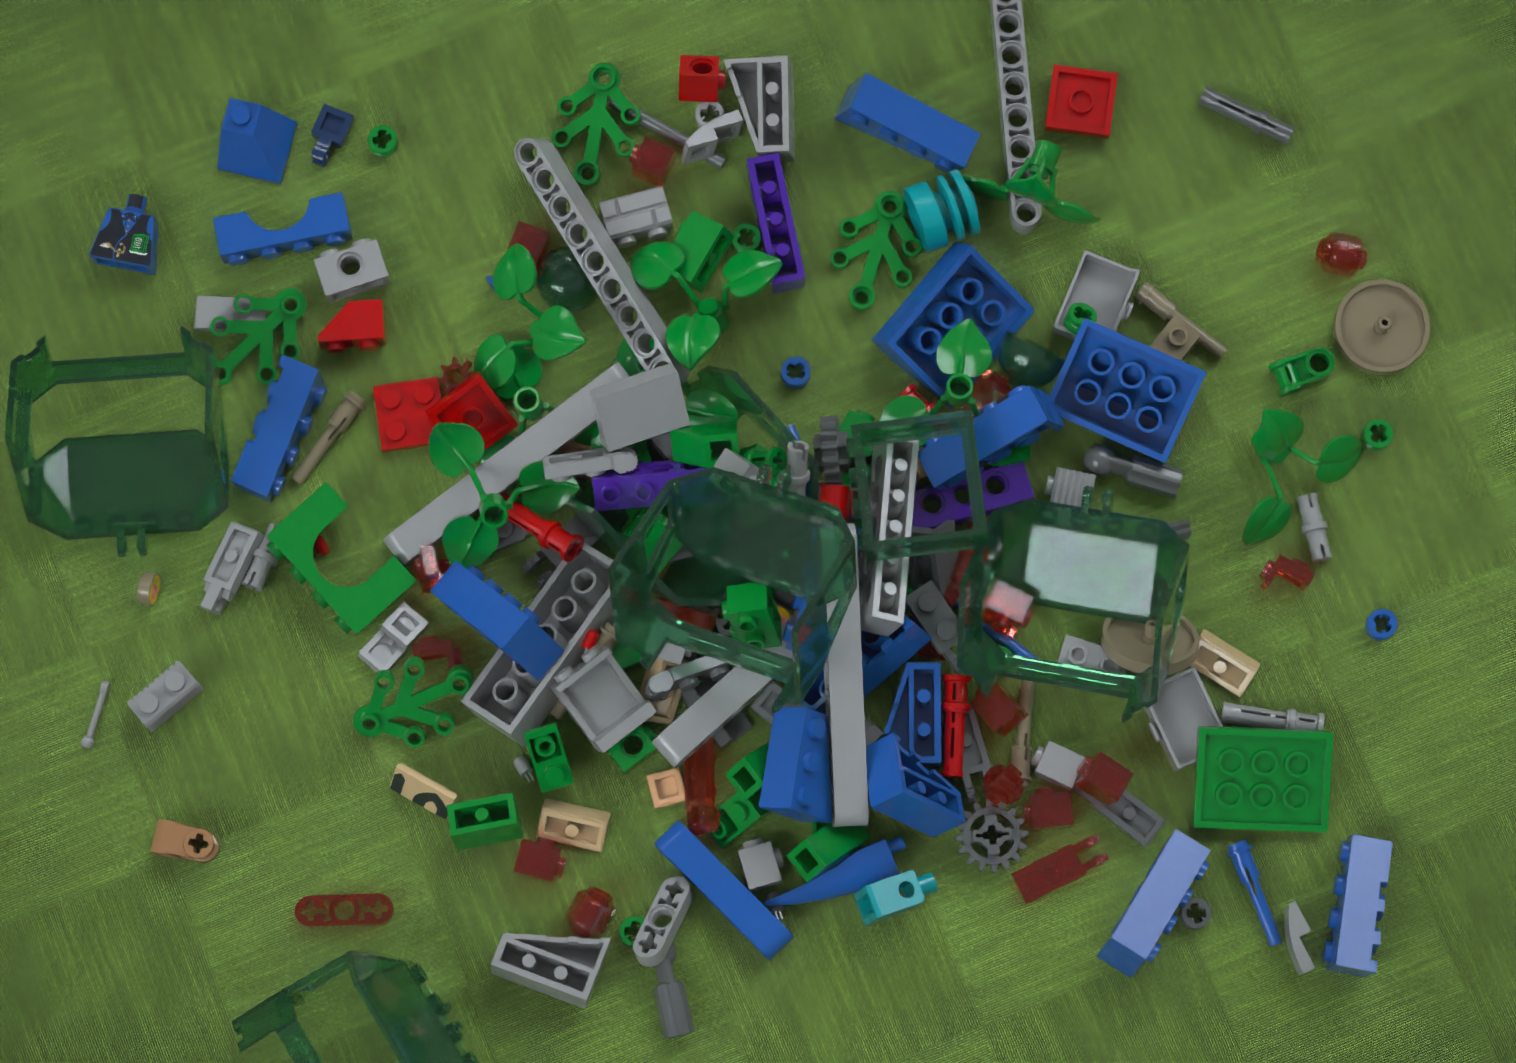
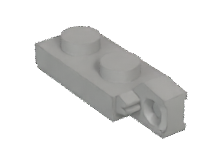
[200,521,264,616]

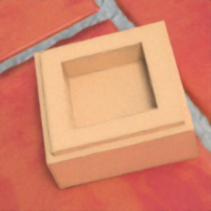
[646,767,687,809]

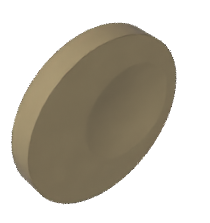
[1333,279,1430,375]
[1101,605,1200,675]

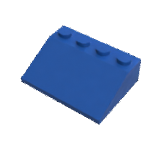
[872,242,1035,409]
[1049,318,1207,463]

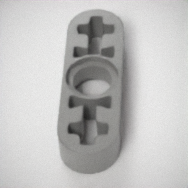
[633,876,693,967]

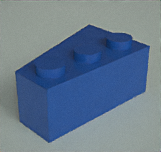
[882,662,941,768]
[759,707,832,823]
[866,732,965,838]

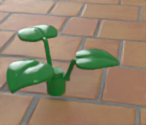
[962,140,1101,224]
[631,242,783,371]
[474,243,587,390]
[874,318,1031,466]
[591,338,739,457]
[481,342,597,487]
[1242,408,1363,544]
[429,423,580,569]

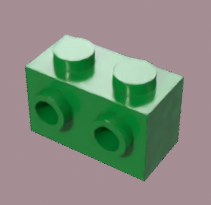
[671,210,734,293]
[722,581,782,651]
[446,792,524,851]

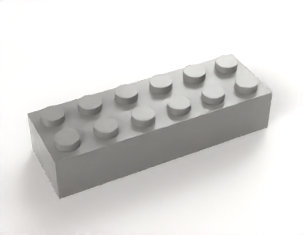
[461,543,641,747]

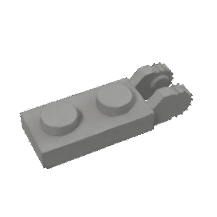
[542,445,638,482]

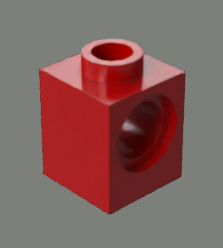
[679,55,725,102]

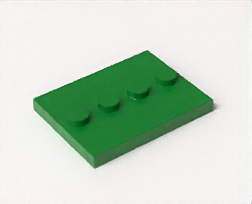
[1192,726,1334,832]

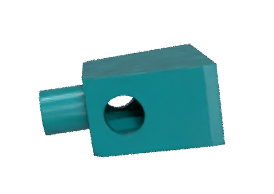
[853,870,938,927]

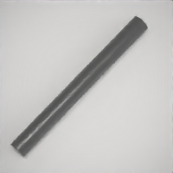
[608,99,727,170]

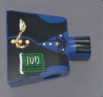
[89,194,158,275]

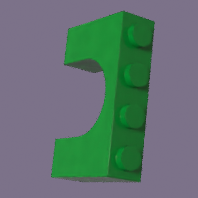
[265,482,417,635]
[725,742,871,882]

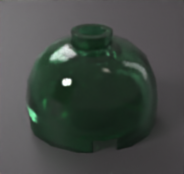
[536,246,598,311]
[998,330,1065,388]

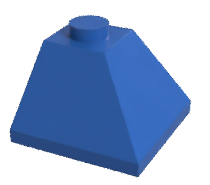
[217,98,297,184]

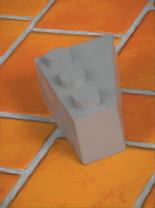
[723,55,795,162]
[491,933,611,1009]

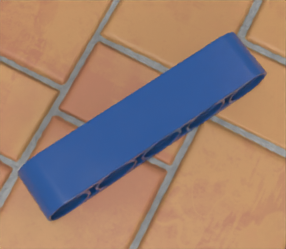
[653,820,794,961]

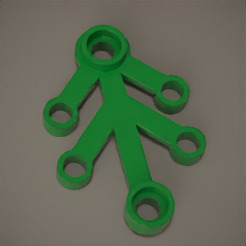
[552,63,642,188]
[830,191,922,312]
[205,288,307,386]
[353,656,474,748]

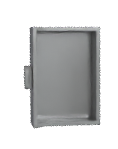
[1052,250,1141,341]
[589,363,690,452]
[1138,667,1223,772]

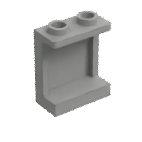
[549,645,657,753]

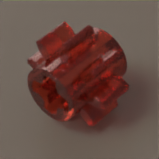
[437,357,477,395]
[982,763,1025,805]

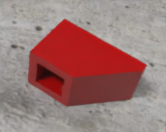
[317,299,387,353]

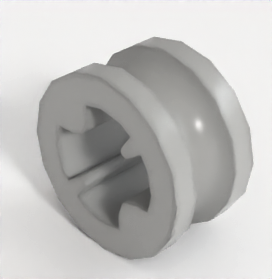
[695,102,724,128]

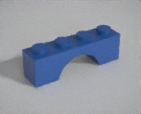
[213,192,353,266]

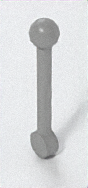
[81,681,111,749]

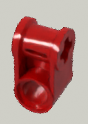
[817,484,853,521]

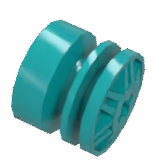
[903,169,980,253]

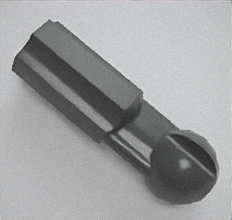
[1083,444,1183,499]
[644,937,695,1039]

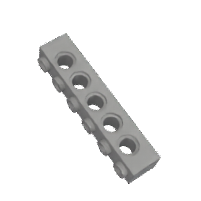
[859,430,919,637]

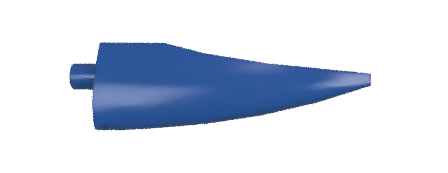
[764,836,906,906]

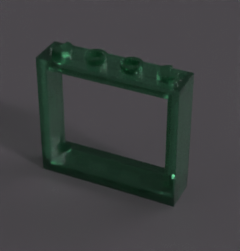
[846,410,989,562]

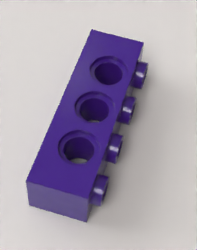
[746,153,805,294]
[592,460,730,511]
[912,462,1035,529]

